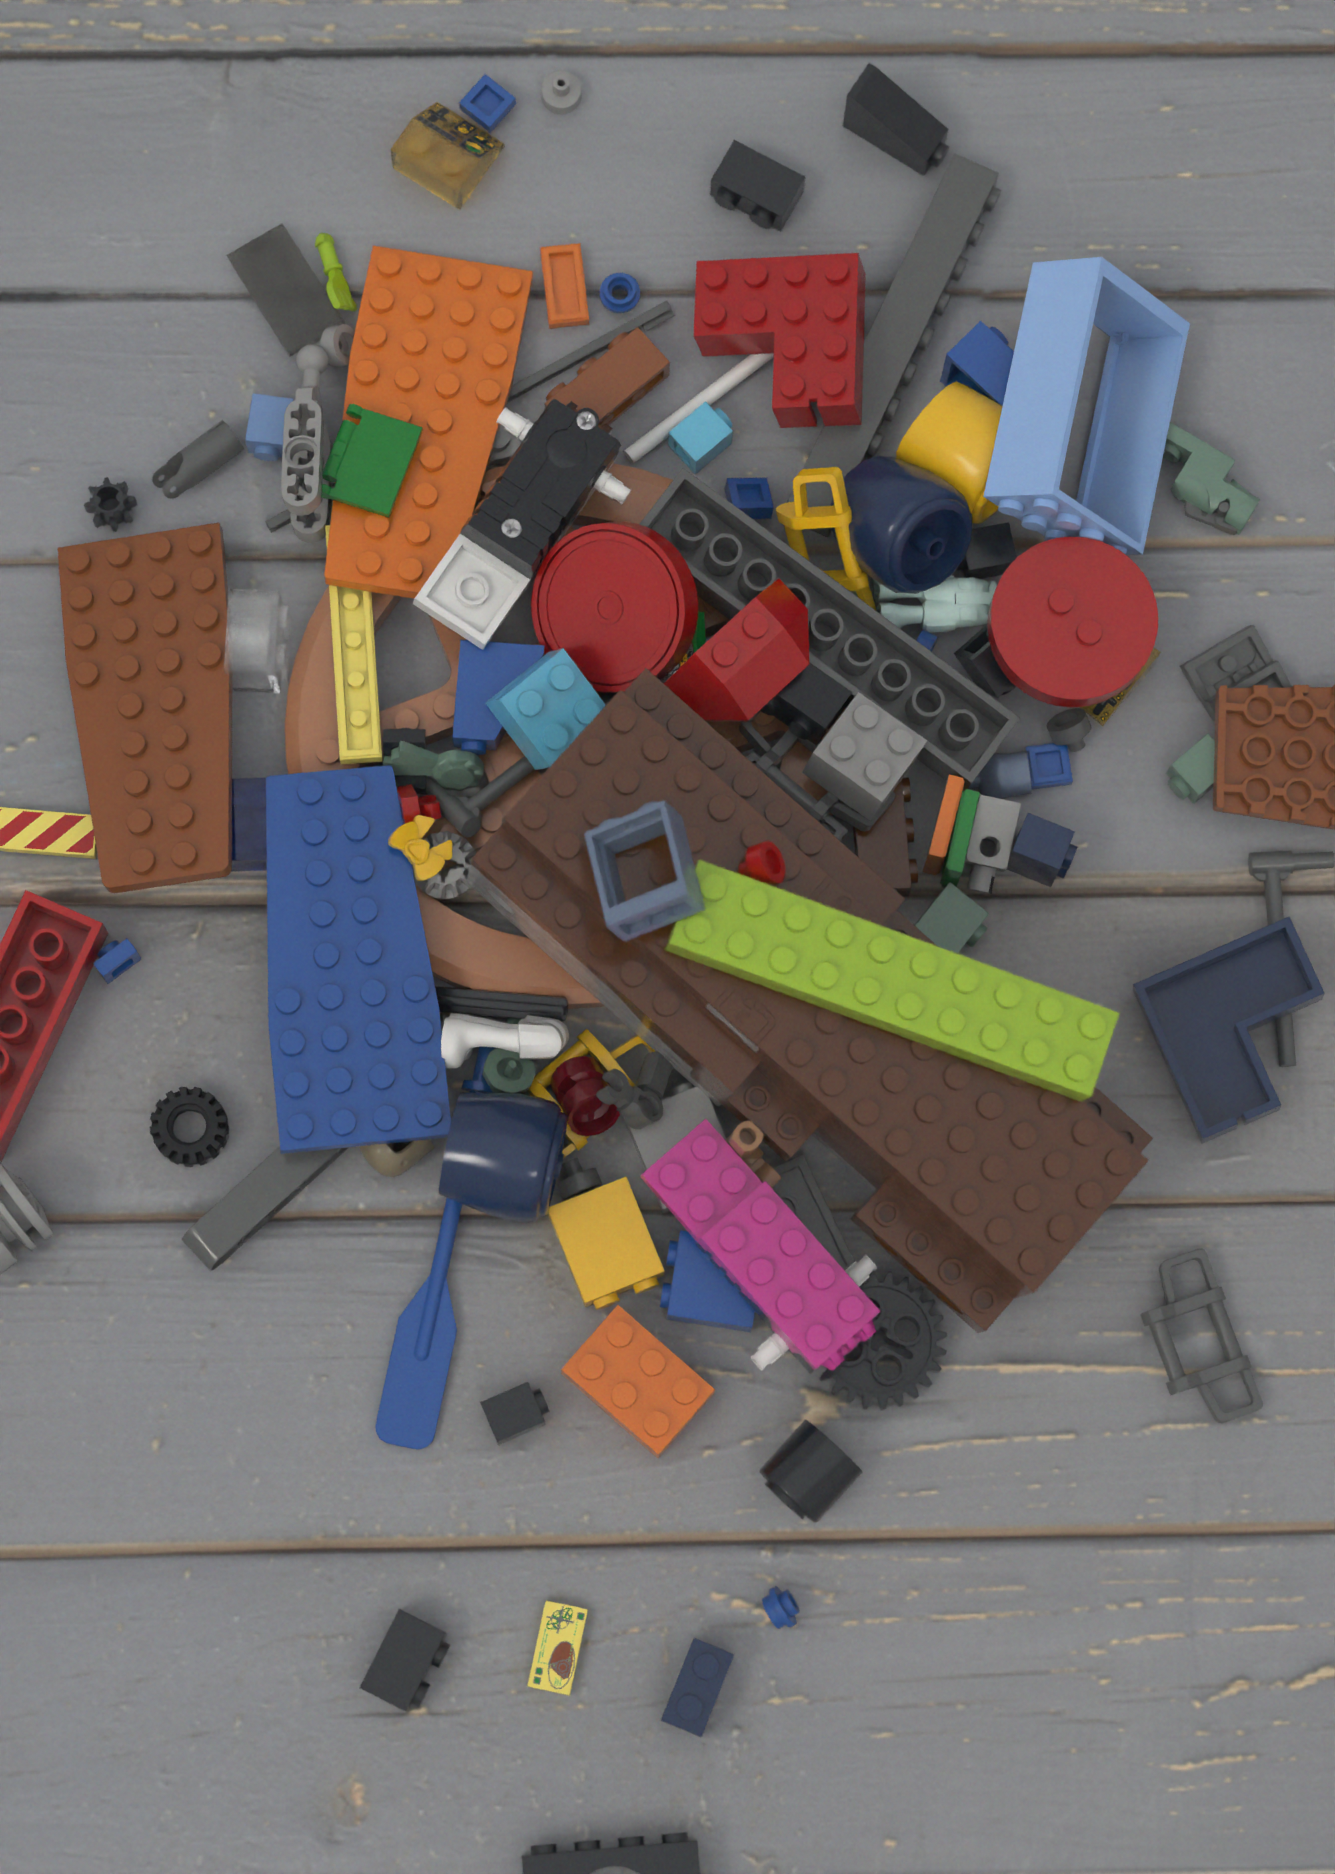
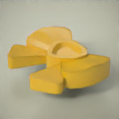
[388,815,452,881]

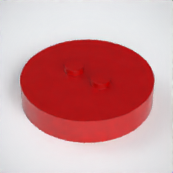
[531,522,698,692]
[987,537,1158,707]

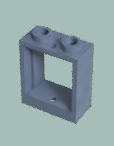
[584,800,705,941]

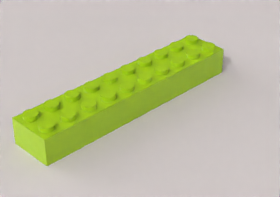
[665,860,1120,1102]

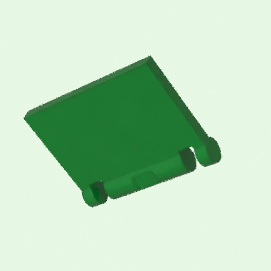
[321,404,423,518]

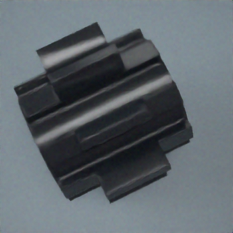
[84,477,137,532]

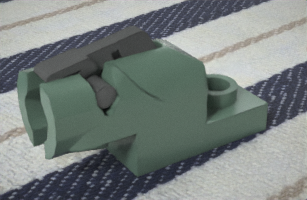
[1163,422,1260,535]

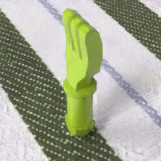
[315,233,357,311]

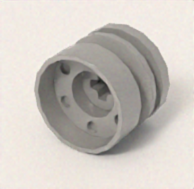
[0,1163,54,1275]

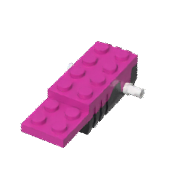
[640,1119,881,1374]

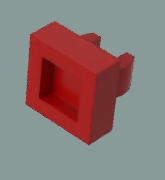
[397,784,441,824]

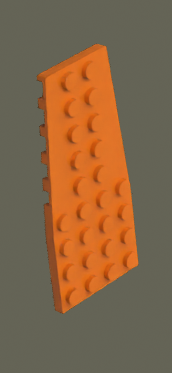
[324,245,533,599]

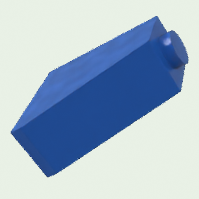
[452,640,545,755]

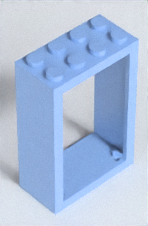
[983,257,1190,555]

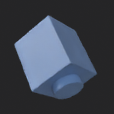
[245,393,294,461]

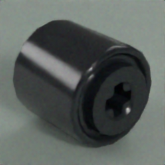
[760,1419,863,1523]

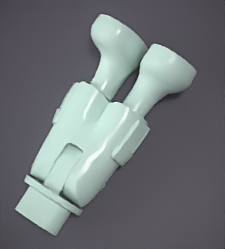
[873,575,997,633]

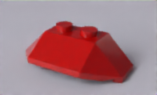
[664,578,809,722]

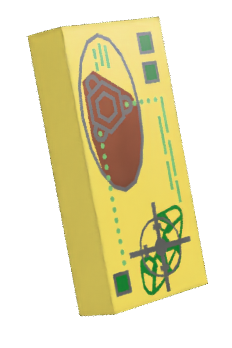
[527,1601,588,1696]

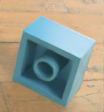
[485,648,606,770]

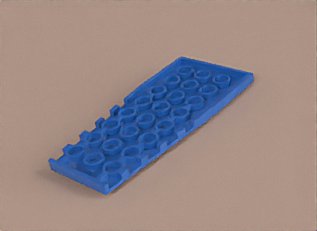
[266,765,451,1154]

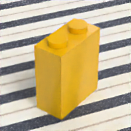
[548,1177,665,1310]

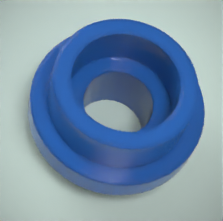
[600,273,640,313]
[762,1586,800,1629]

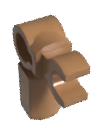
[724,1120,781,1188]

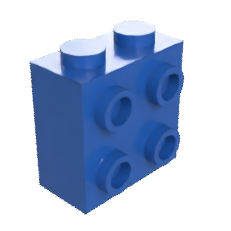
[660,1230,755,1333]

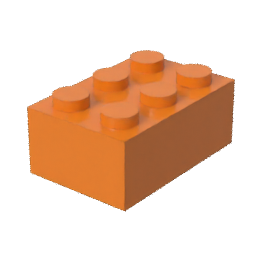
[561,1305,715,1458]

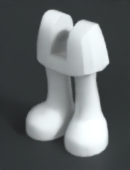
[441,1013,569,1069]

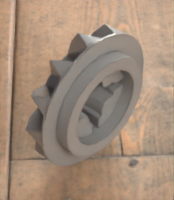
[411,831,476,899]

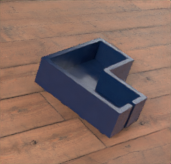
[1133,916,1325,1144]

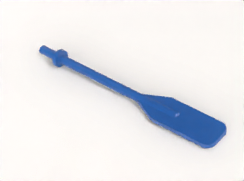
[375,1047,496,1450]

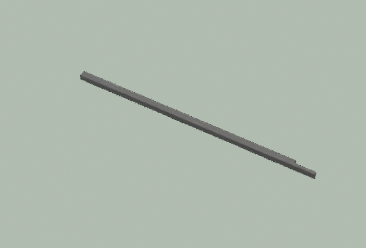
[266,300,675,533]

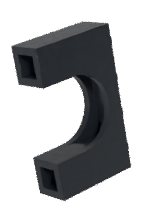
[522,1832,700,1874]

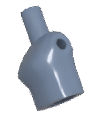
[967,751,1032,799]

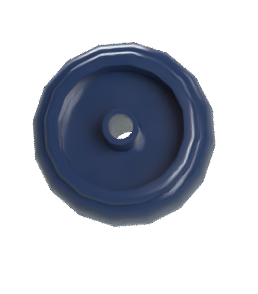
[830,456,972,594]
[439,1092,568,1223]

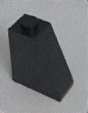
[843,63,949,176]

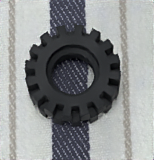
[150,1087,229,1167]

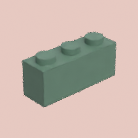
[914,882,989,954]

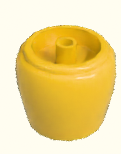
[896,381,1002,524]

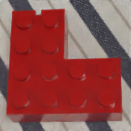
[694,253,866,428]

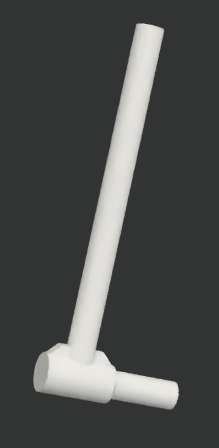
[624,353,774,464]

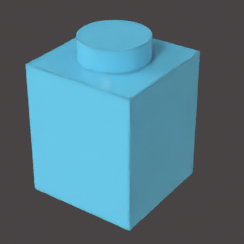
[668,401,733,474]

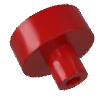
[739,840,786,886]

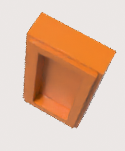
[540,243,589,329]

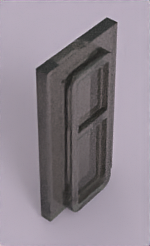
[226,223,345,357]

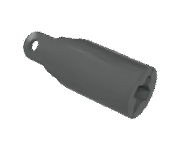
[152,420,244,499]

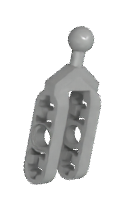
[281,344,332,543]

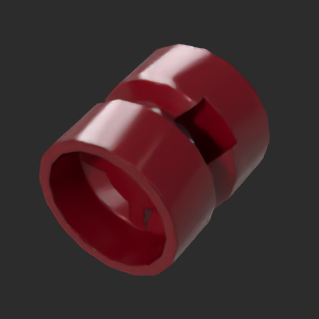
[551,1056,620,1136]

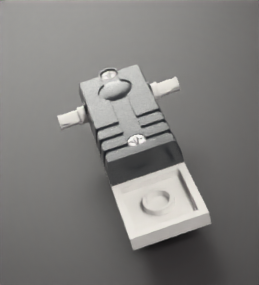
[413,399,632,650]

